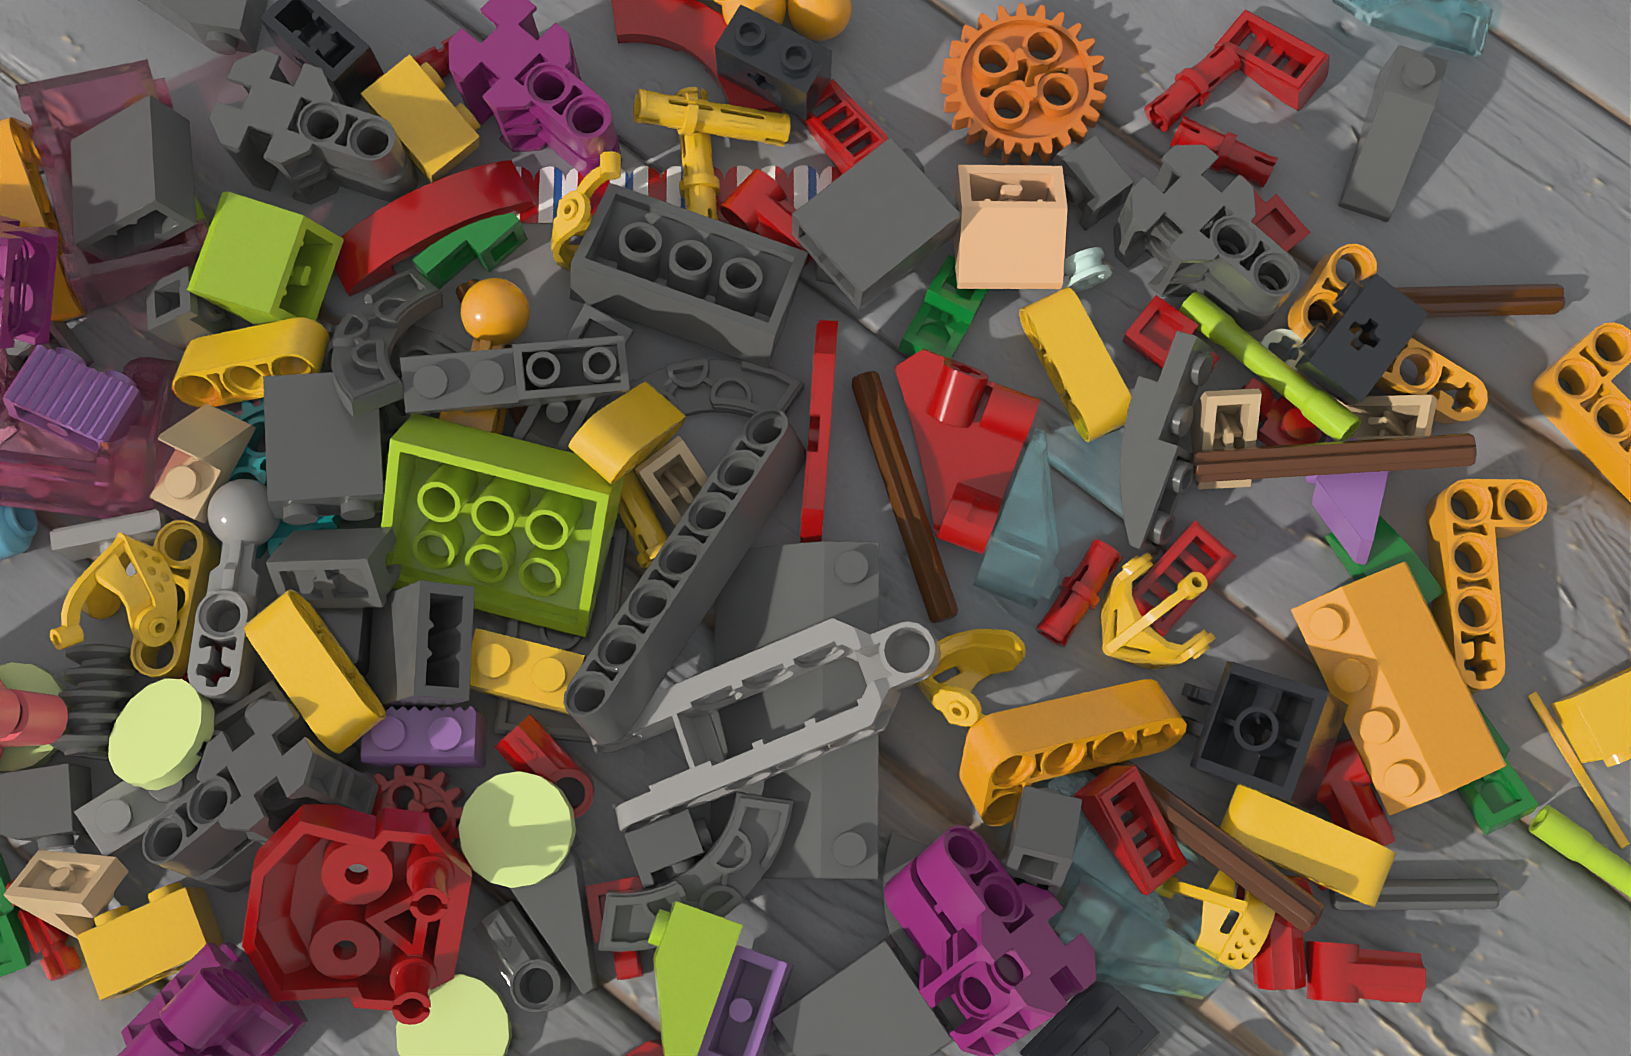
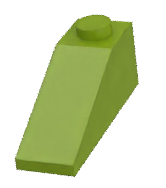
[647,901,743,1056]

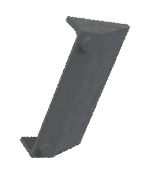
[710,541,879,880]

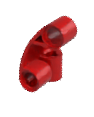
[894,348,1041,555]

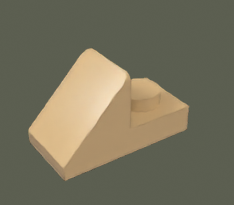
[149,404,256,524]
[3,850,129,938]

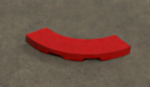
[611,0,782,113]
[800,320,838,543]

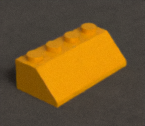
[1291,561,1506,816]

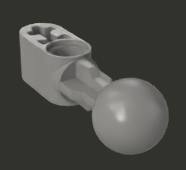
[187,479,280,705]

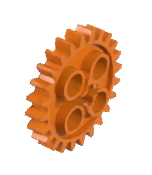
[940,3,1108,165]

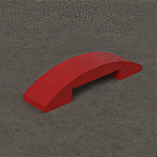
[334,160,535,297]

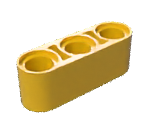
[1019,287,1132,443]
[172,317,330,408]
[568,381,687,485]
[130,520,221,680]
[244,589,386,754]
[1220,785,1396,907]

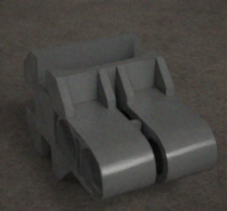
[209,49,419,205]
[1113,145,1300,332]
[142,700,379,892]

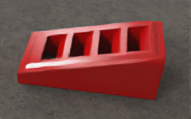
[1214,9,1330,111]
[797,79,889,175]
[1132,520,1237,637]
[1074,765,1188,895]

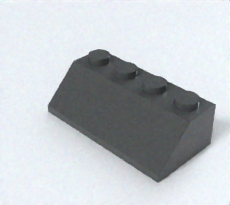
[570,183,808,369]

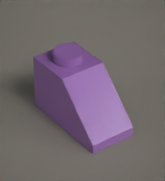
[1305,436,1389,565]

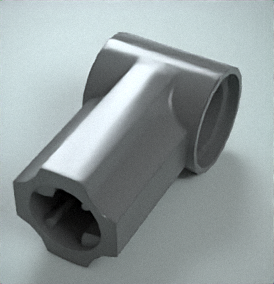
[472,900,571,1012]

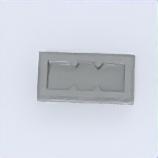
[50,509,175,561]

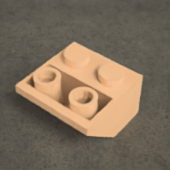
[952,165,1068,289]

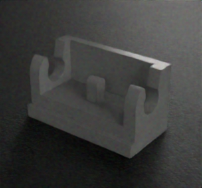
[266,527,402,609]

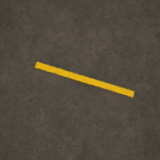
[1527,691,1630,849]

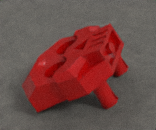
[242,804,472,1025]

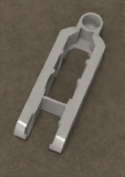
[590,618,941,833]

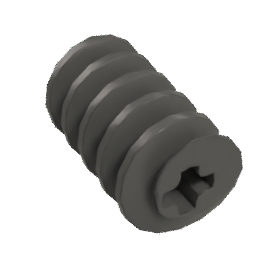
[49,644,138,761]

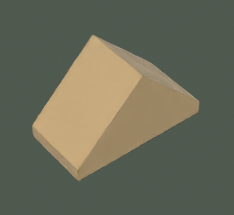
[1190,389,1262,489]
[1325,395,1437,442]
[635,436,708,528]

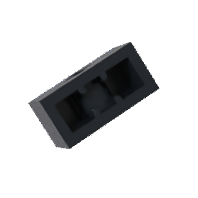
[260,0,384,107]
[715,4,832,121]
[1295,274,1429,405]

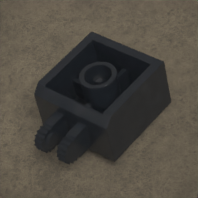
[1181,661,1349,812]

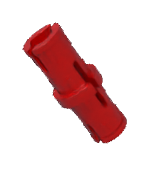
[1144,43,1241,132]
[1169,115,1278,188]
[1035,539,1122,647]

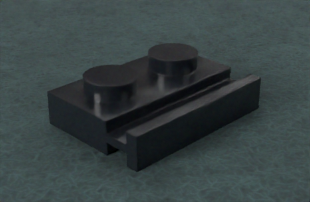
[1019,972,1160,1056]

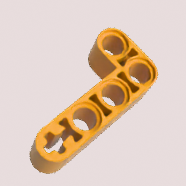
[0,117,87,322]
[1288,244,1488,424]
[1531,322,1631,502]
[1426,479,1547,694]
[959,679,1187,826]

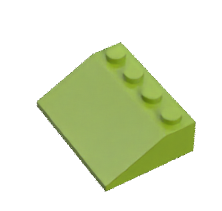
[381,414,624,637]

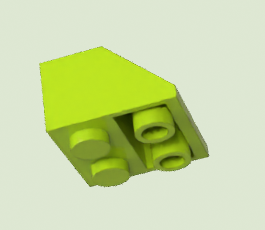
[187,192,344,326]

